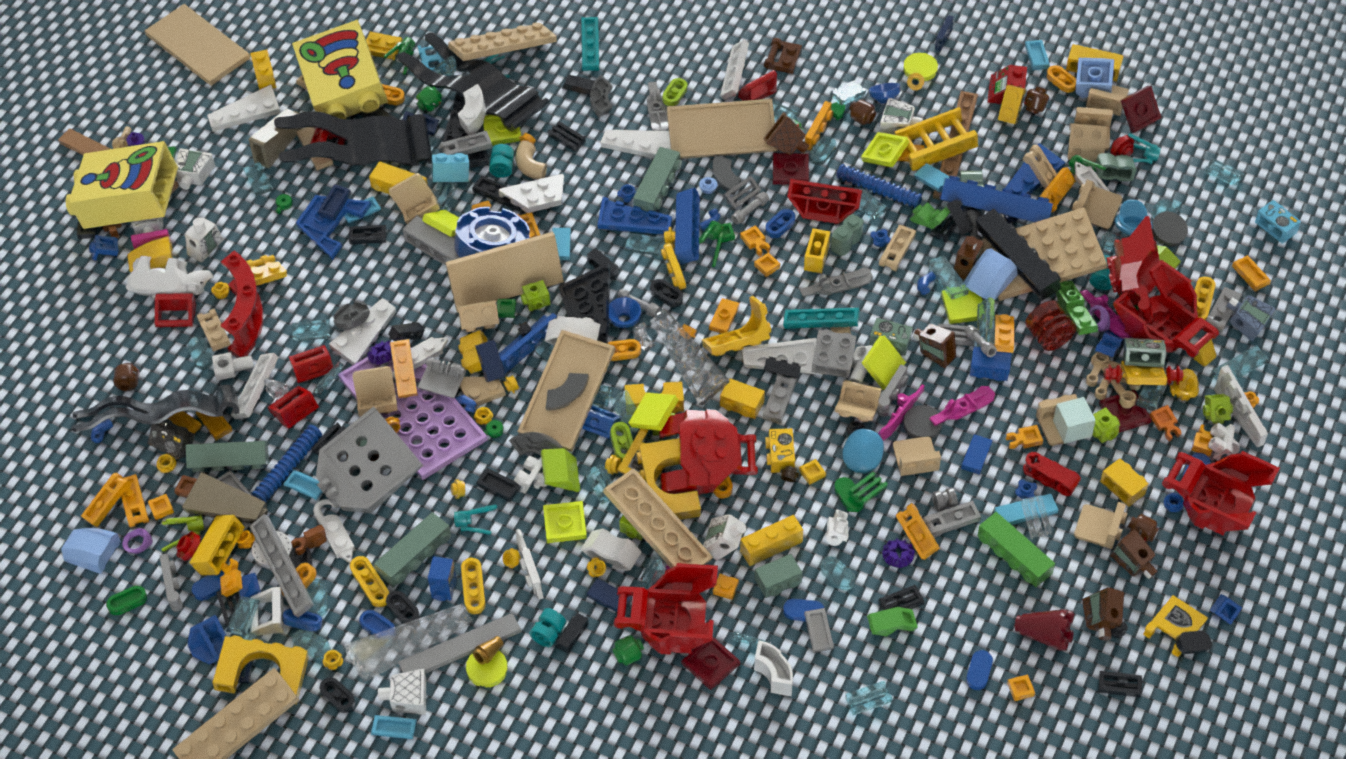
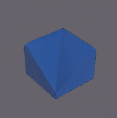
[239,573,261,602]
[1210,594,1242,625]

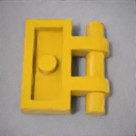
[246,255,287,286]

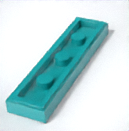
[581,17,600,71]
[783,308,860,329]

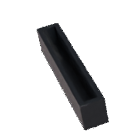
[976,209,1061,301]

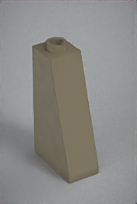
[249,108,302,169]
[182,472,268,523]

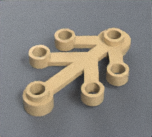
[1086,352,1141,409]

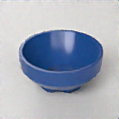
[869,83,901,104]
[609,297,641,328]

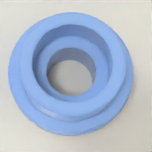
[699,177,717,194]

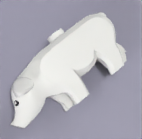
[126,256,214,300]

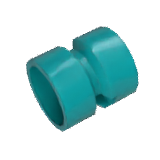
[489,144,514,178]
[1089,255,1112,290]
[529,608,567,648]

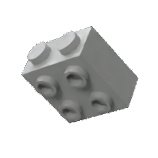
[811,330,856,378]

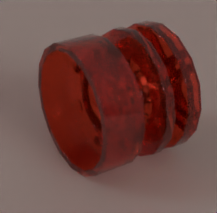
[1025,300,1077,351]

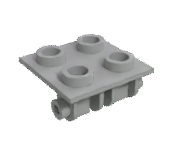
[418,357,466,398]

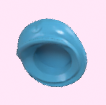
[1114,200,1153,235]
[842,429,884,474]

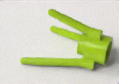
[161,515,205,552]

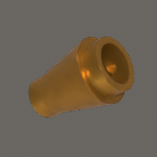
[473,636,504,665]

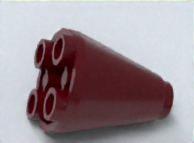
[1015,609,1074,651]

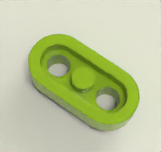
[662,78,688,106]
[610,422,633,460]

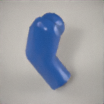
[699,208,721,232]
[91,419,114,443]

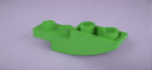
[1056,280,1098,335]

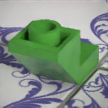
[909,202,950,229]
[867,607,918,637]

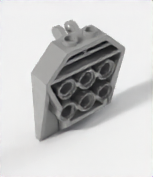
[316,406,423,513]

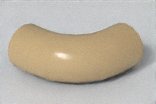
[515,141,547,180]

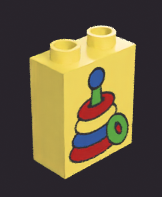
[292,20,388,119]
[65,141,178,229]

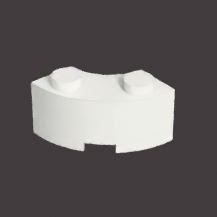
[458,84,486,135]
[545,316,600,346]
[580,529,642,571]
[754,640,793,696]

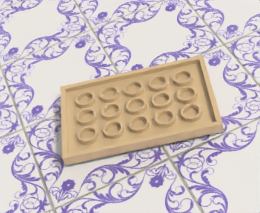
[981,207,1107,301]

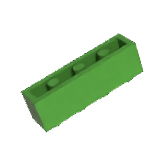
[977,512,1055,587]

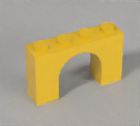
[636,438,701,520]
[212,635,309,705]

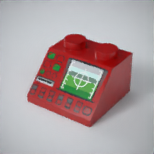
[987,65,1027,105]

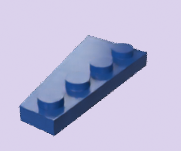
[1005,143,1066,196]
[598,197,672,234]

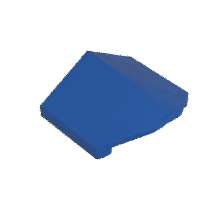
[187,615,227,665]

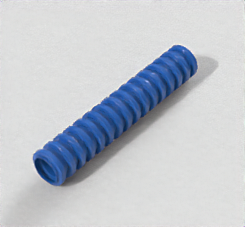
[836,164,922,209]
[251,425,322,502]

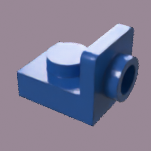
[89,235,119,260]

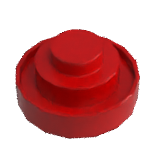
[1110,135,1134,156]
[176,532,201,561]

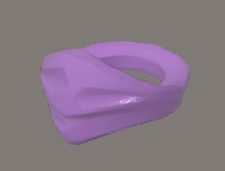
[1089,305,1110,332]
[122,528,153,554]

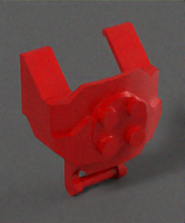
[1106,216,1160,325]
[1113,260,1219,358]
[659,409,758,496]
[1162,451,1280,536]
[614,563,718,655]

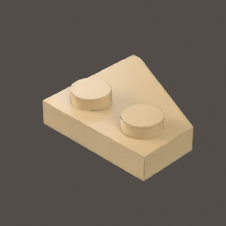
[459,377,506,407]

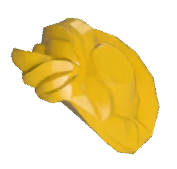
[1170,368,1199,401]

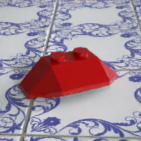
[787,179,862,224]

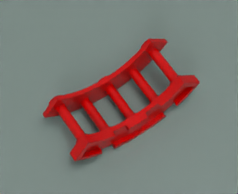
[220,250,264,358]

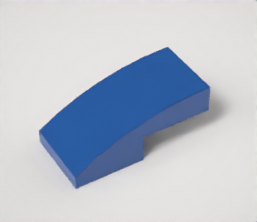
[1095,330,1125,357]

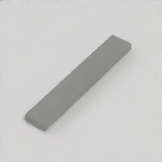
[249,514,314,618]
[398,613,521,674]

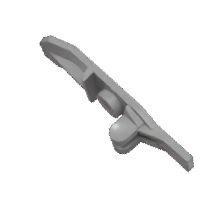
[646,82,669,131]
[800,267,873,297]

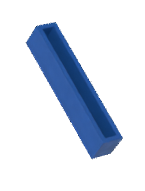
[939,176,1053,223]

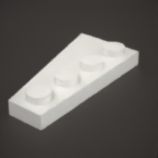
[208,85,280,132]
[600,130,671,159]
[329,298,396,365]
[741,338,823,375]
[1214,365,1268,447]

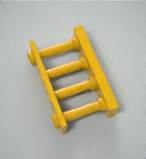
[894,107,978,171]

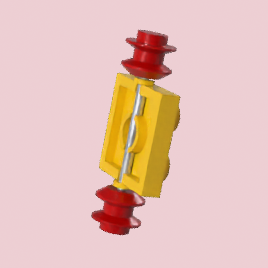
[1104,361,1184,385]

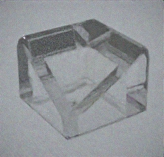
[634,322,656,351]
[264,378,289,401]

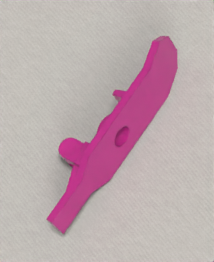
[1080,289,1131,338]
[878,384,925,441]
[929,386,995,426]

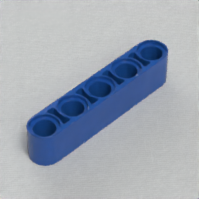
[675,188,700,265]

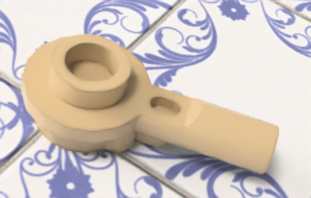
[112,126,132,149]

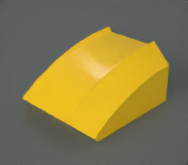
[127,236,173,272]

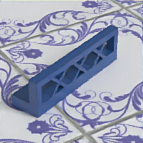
[499,313,557,374]
[582,405,622,439]

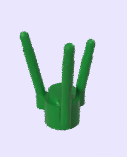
[384,37,416,75]
[1069,154,1106,175]
[699,221,725,267]

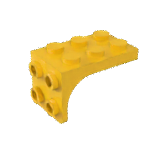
[701,296,771,356]

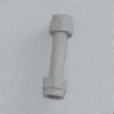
[731,192,769,224]
[617,289,661,317]
[964,325,997,357]

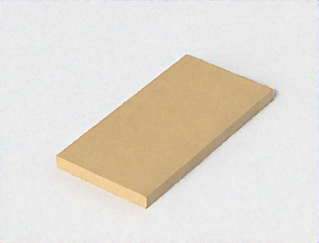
[145,4,250,86]
[666,99,778,159]
[445,232,564,313]
[517,329,615,452]

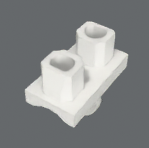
[1208,423,1240,461]
[514,456,547,494]
[826,510,849,546]

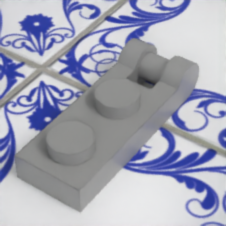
[439,131,492,155]
[1206,287,1242,333]
[877,365,909,417]
[763,373,797,424]
[922,501,981,538]
[159,554,183,612]

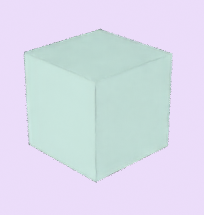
[1053,397,1096,444]

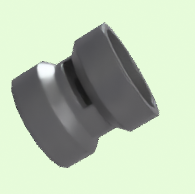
[932,487,958,511]

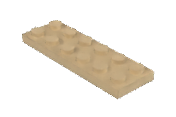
[448,23,557,61]
[603,468,713,568]
[172,668,299,759]

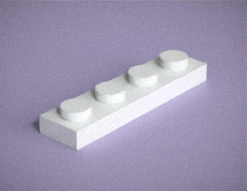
[720,39,749,100]
[231,353,279,419]

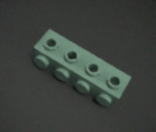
[633,147,682,212]
[186,441,269,472]
[374,512,451,588]

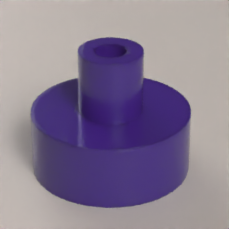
[126,132,145,147]

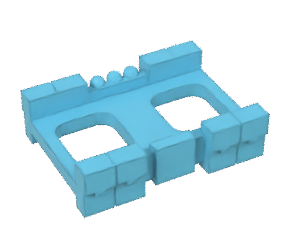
[418,45,447,71]

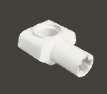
[849,345,872,384]
[212,352,254,381]

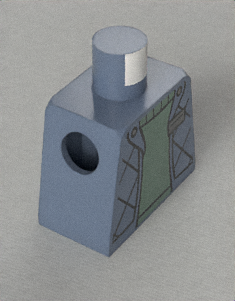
[1226,296,1276,342]

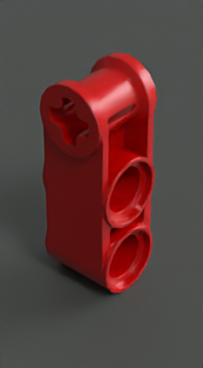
[1023,452,1081,496]

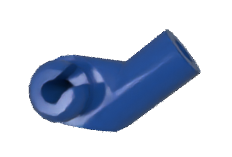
[917,272,936,295]
[455,395,477,413]

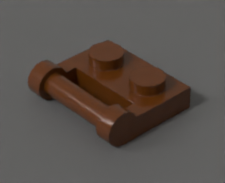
[763,38,802,74]

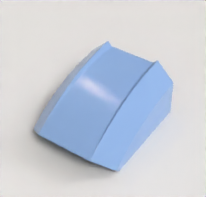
[1076,58,1114,98]
[964,248,1018,301]
[61,528,121,574]

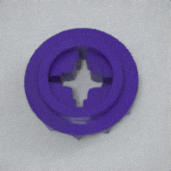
[367,341,392,365]
[882,538,915,568]

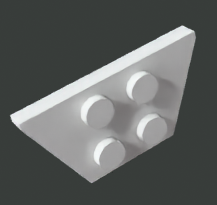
[499,174,564,213]

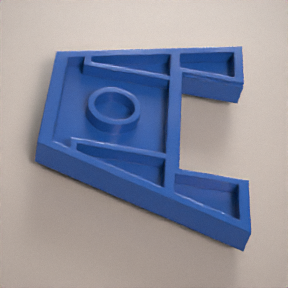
[296,195,371,260]

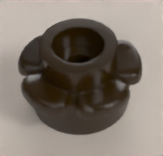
[780,466,799,483]

